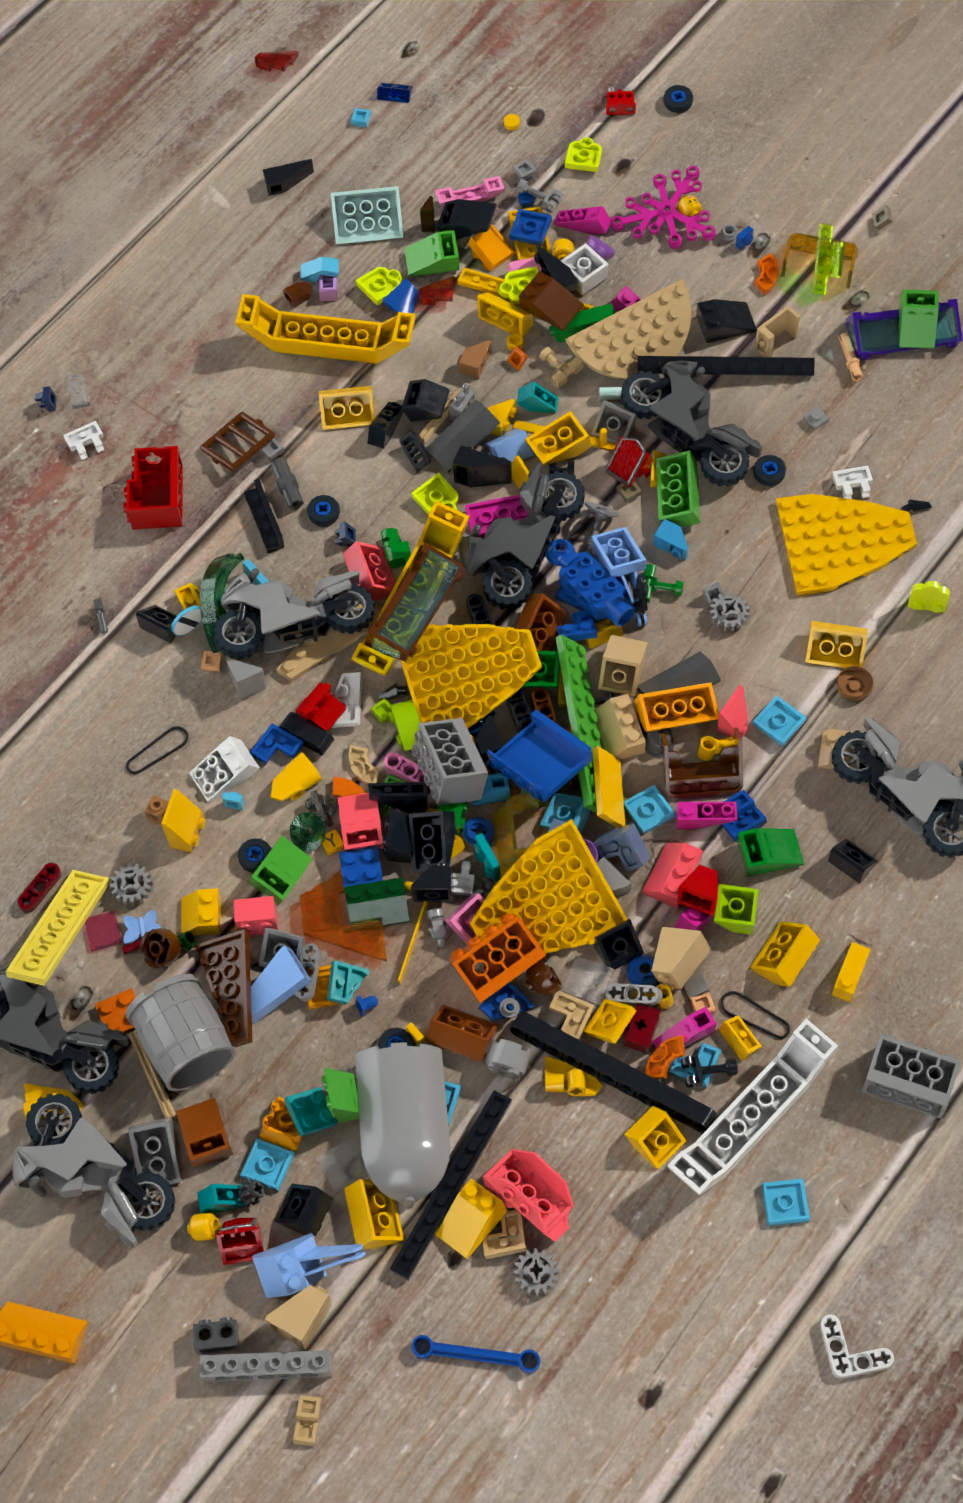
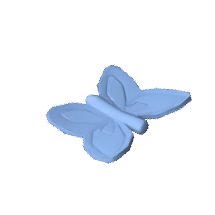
[123,910,161,944]

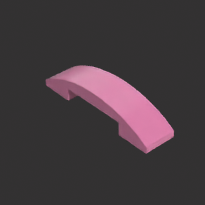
[435,176,505,206]

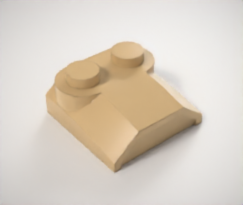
[817,729,858,770]

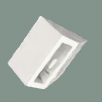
[189,736,260,802]

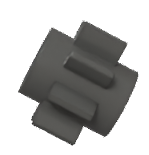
[238,1179,264,1206]

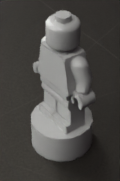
[427,908,448,947]

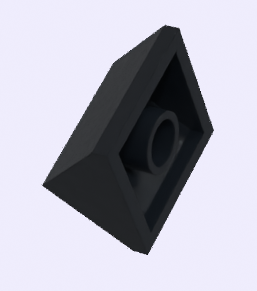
[136,605,177,644]
[828,839,878,884]
[594,919,644,972]

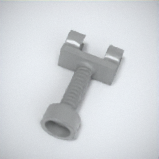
[516,179,563,213]

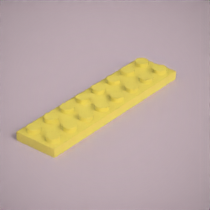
[6,870,110,986]

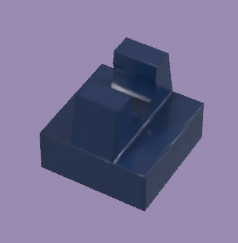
[35,386,56,412]
[335,522,356,547]

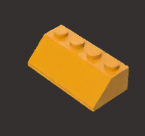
[634,682,719,732]
[0,1301,88,1364]

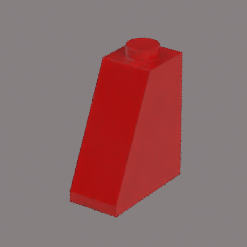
[677,865,718,916]

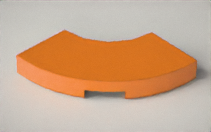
[754,253,778,295]
[333,777,365,798]
[645,1035,685,1079]

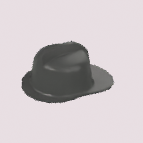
[640,724,674,758]

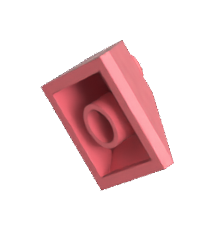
[717,685,748,740]

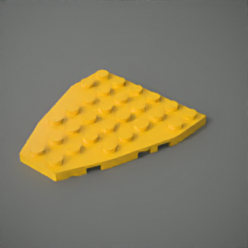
[775,494,917,596]
[393,624,542,729]
[469,819,628,958]

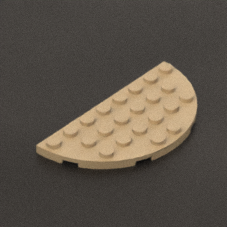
[565,279,691,380]

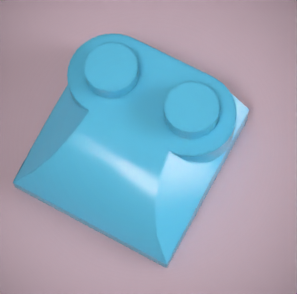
[540,793,590,833]

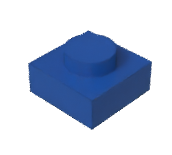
[736,225,754,250]

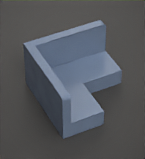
[593,823,650,872]

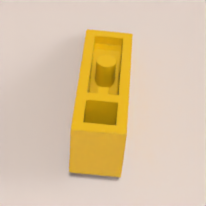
[832,942,871,1003]

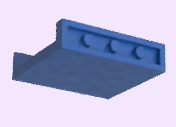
[487,710,593,803]

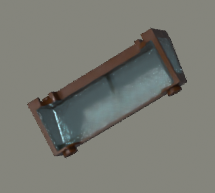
[365,543,464,662]

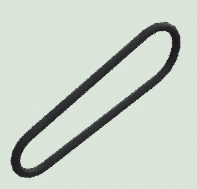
[126,726,188,774]
[720,991,790,1039]

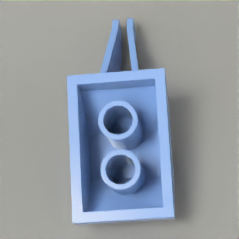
[252,1233,366,1298]

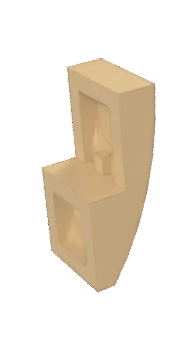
[293,1395,322,1446]

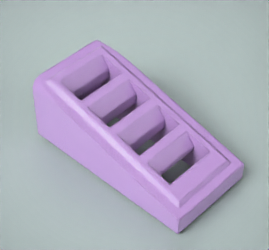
[319,275,337,301]

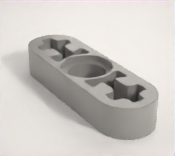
[295,943,322,1002]
[605,983,663,1005]

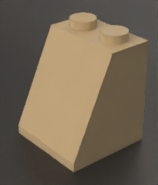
[598,635,648,696]
[651,927,710,991]
[265,1285,332,1350]

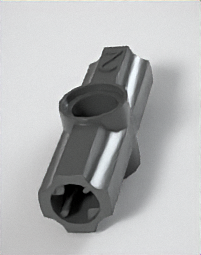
[271,458,304,510]

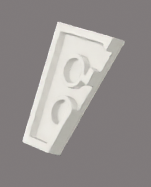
[331,672,362,728]

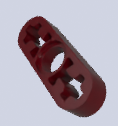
[18,863,61,913]

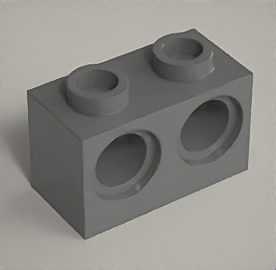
[193,1317,240,1355]

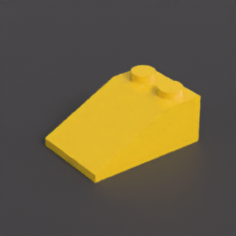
[525,411,592,466]
[161,789,206,853]
[436,1178,507,1259]

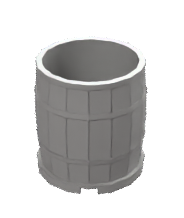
[125,974,235,1091]

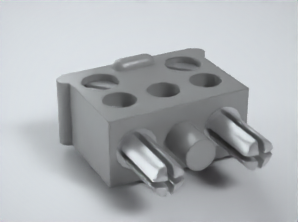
[449,383,475,421]

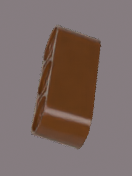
[531,687,558,724]

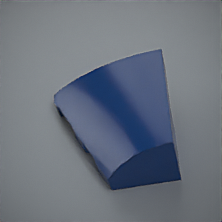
[383,278,419,315]

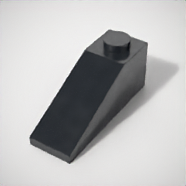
[368,782,428,813]

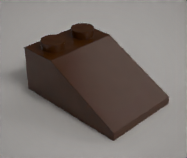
[519,271,584,331]

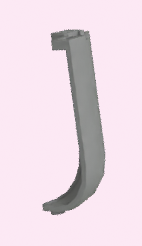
[355,1042,450,1206]

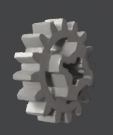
[709,592,750,631]
[109,863,153,906]
[513,1248,560,1297]

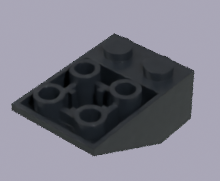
[436,199,497,240]
[453,445,512,488]

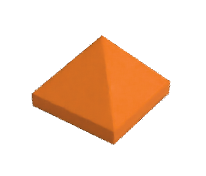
[507,346,528,371]

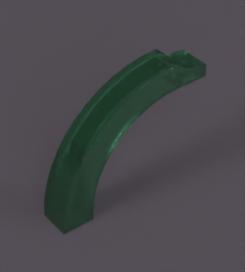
[200,553,244,654]

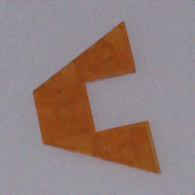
[300,870,387,962]

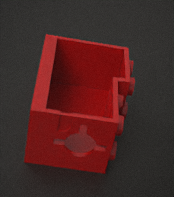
[123,446,183,530]

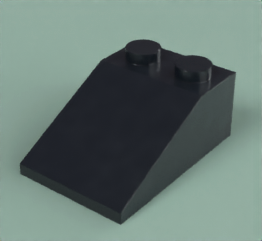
[696,299,757,343]
[409,811,456,873]

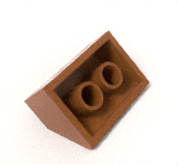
[514,593,569,651]
[425,1005,499,1062]

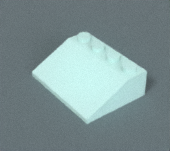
[331,186,404,245]

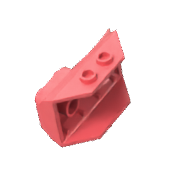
[482,1149,574,1242]

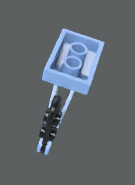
[591,527,648,627]

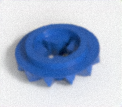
[463,817,494,846]

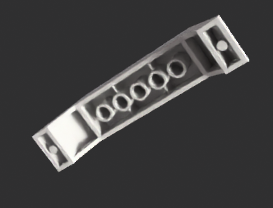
[667,1019,838,1195]

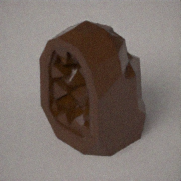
[283,282,311,307]

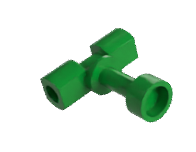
[643,564,684,603]

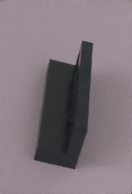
[244,478,285,553]

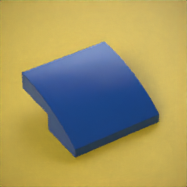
[721,790,767,842]

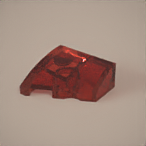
[255,51,299,72]
[418,276,455,305]

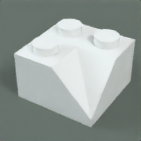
[561,243,609,295]

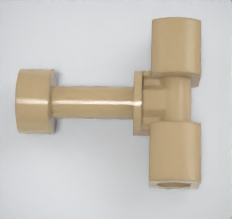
[539,347,584,389]

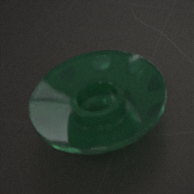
[290,812,326,851]

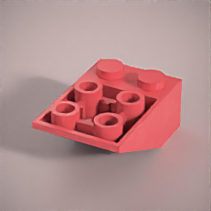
[338,793,384,851]

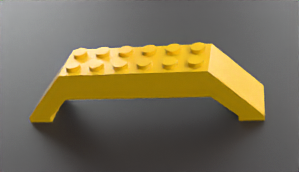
[235,294,416,364]
[351,501,470,676]

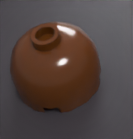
[140,928,181,969]
[525,957,563,996]

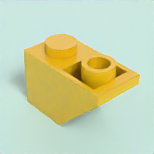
[488,399,517,437]

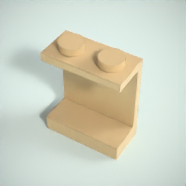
[755,306,800,357]

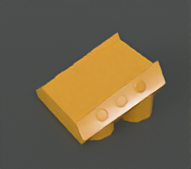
[468,224,516,272]
[259,1097,303,1151]

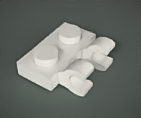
[63,421,105,461]
[832,466,873,499]
[450,861,475,896]

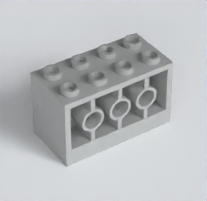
[412,718,488,806]
[861,1034,961,1119]

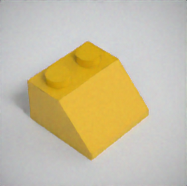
[181,888,221,935]
[624,1106,686,1169]

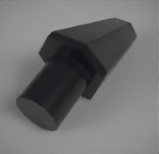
[902,499,932,512]
[379,683,407,701]

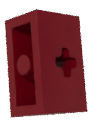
[622,1003,661,1054]

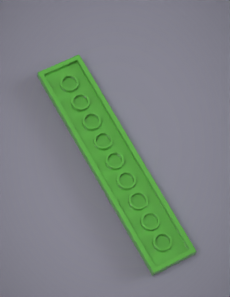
[556,634,602,813]

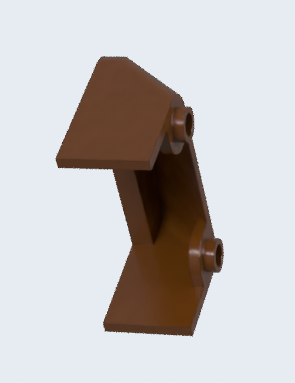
[661,728,743,798]

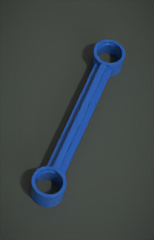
[412,1335,540,1374]

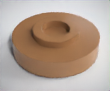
[837,666,874,701]

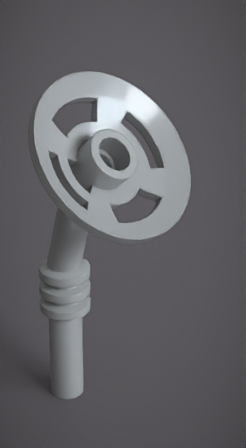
[585,502,620,556]

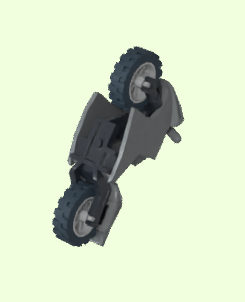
[621,361,762,487]
[458,462,585,610]
[0,965,129,1094]

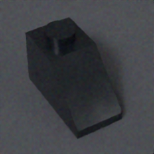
[475,715,503,762]

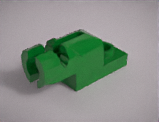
[381,528,411,569]

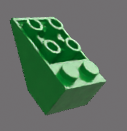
[737,828,804,877]

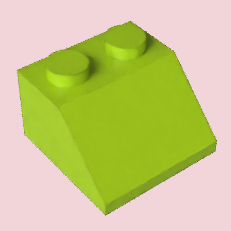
[714,884,759,935]

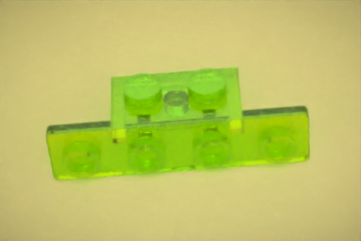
[812,223,845,296]

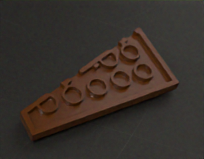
[195,929,253,1048]

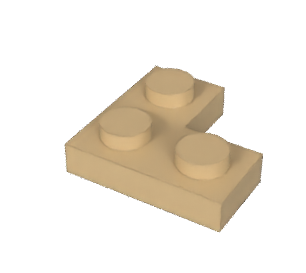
[549,991,594,1040]
[483,1210,527,1259]

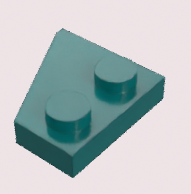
[327,960,369,1005]

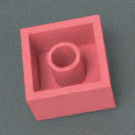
[234,896,279,938]

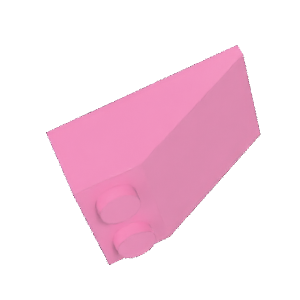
[444,893,484,945]

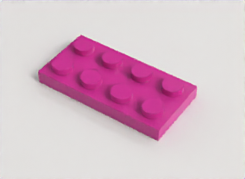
[465,494,528,538]

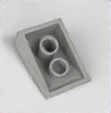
[128,1117,182,1190]

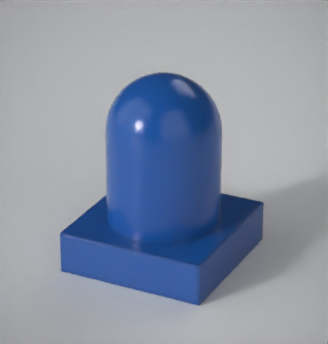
[355,995,378,1017]

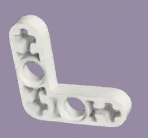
[820,1314,894,1379]

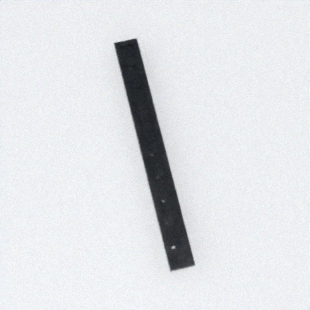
[637,356,815,376]
[390,1090,512,1281]

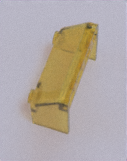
[781,233,858,289]
[492,792,550,878]

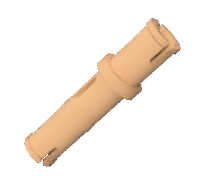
[838,333,863,381]

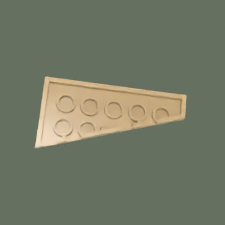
[276,601,381,682]

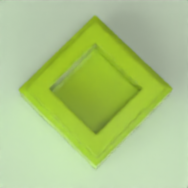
[370,698,391,724]

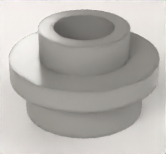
[720,224,738,241]
[499,998,520,1018]

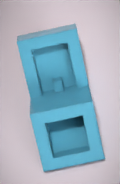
[300,257,339,283]

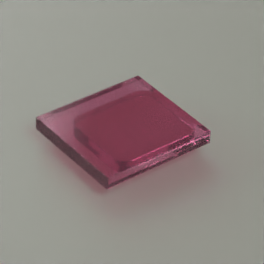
[85,910,122,952]

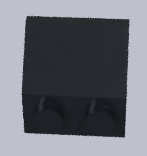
[411,863,454,902]
[274,1183,333,1236]

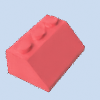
[343,541,396,601]
[642,843,703,909]

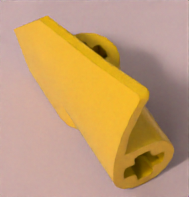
[271,752,322,802]
[545,1056,603,1096]
[23,1083,84,1121]

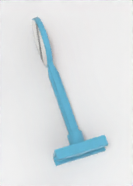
[171,559,269,636]

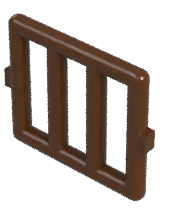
[200,412,275,472]

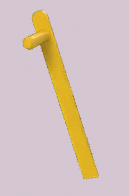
[513,420,616,451]
[398,881,429,985]

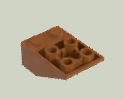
[176,1098,233,1168]

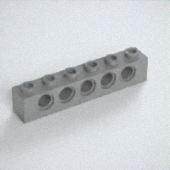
[200,1350,332,1383]

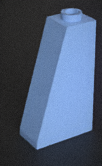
[251,946,311,1024]

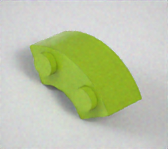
[388,700,420,751]

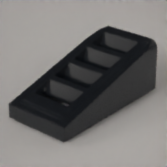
[399,431,431,472]

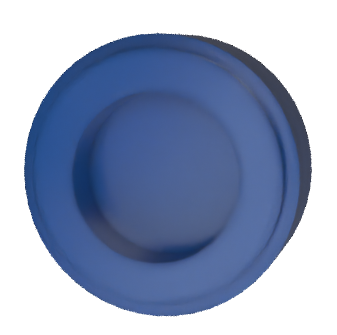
[518,192,535,207]

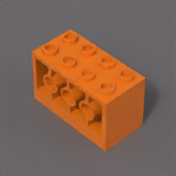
[449,912,546,1003]

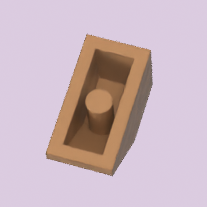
[457,340,492,379]

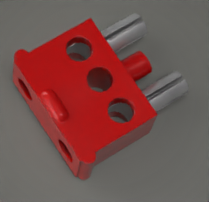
[606,86,636,115]

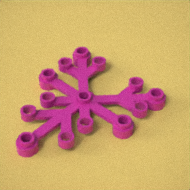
[611,165,716,249]

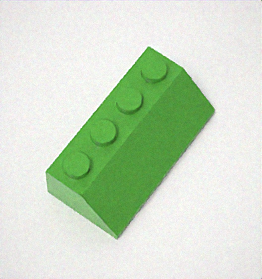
[656,450,701,527]

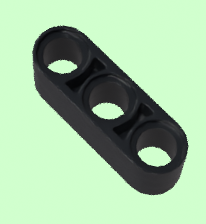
[279,712,335,755]

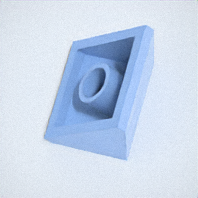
[485,428,535,462]

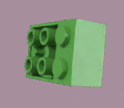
[404,230,460,277]
[899,289,939,349]
[247,836,313,905]
[322,1068,359,1123]

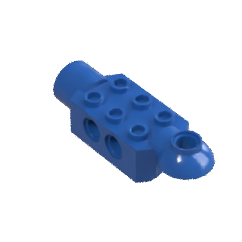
[545,539,636,627]

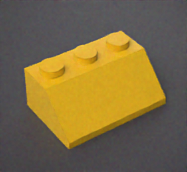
[477,292,533,338]
[319,386,375,430]
[805,621,868,668]
[750,921,820,987]
[344,1179,404,1249]

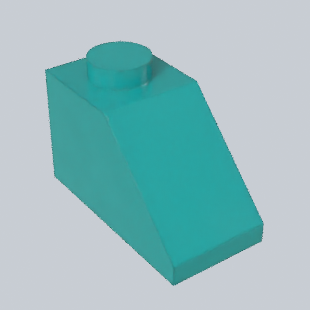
[517,381,558,413]
[197,1184,248,1213]

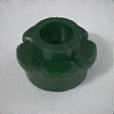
[178,931,196,951]

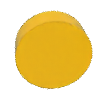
[504,114,520,131]
[506,334,524,351]

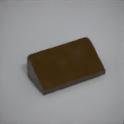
[420,196,435,232]

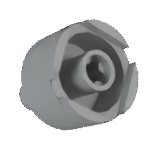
[485,1039,532,1080]

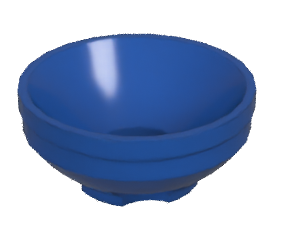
[627,955,659,987]

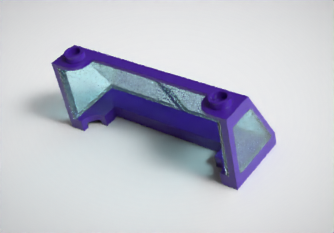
[846,299,963,360]

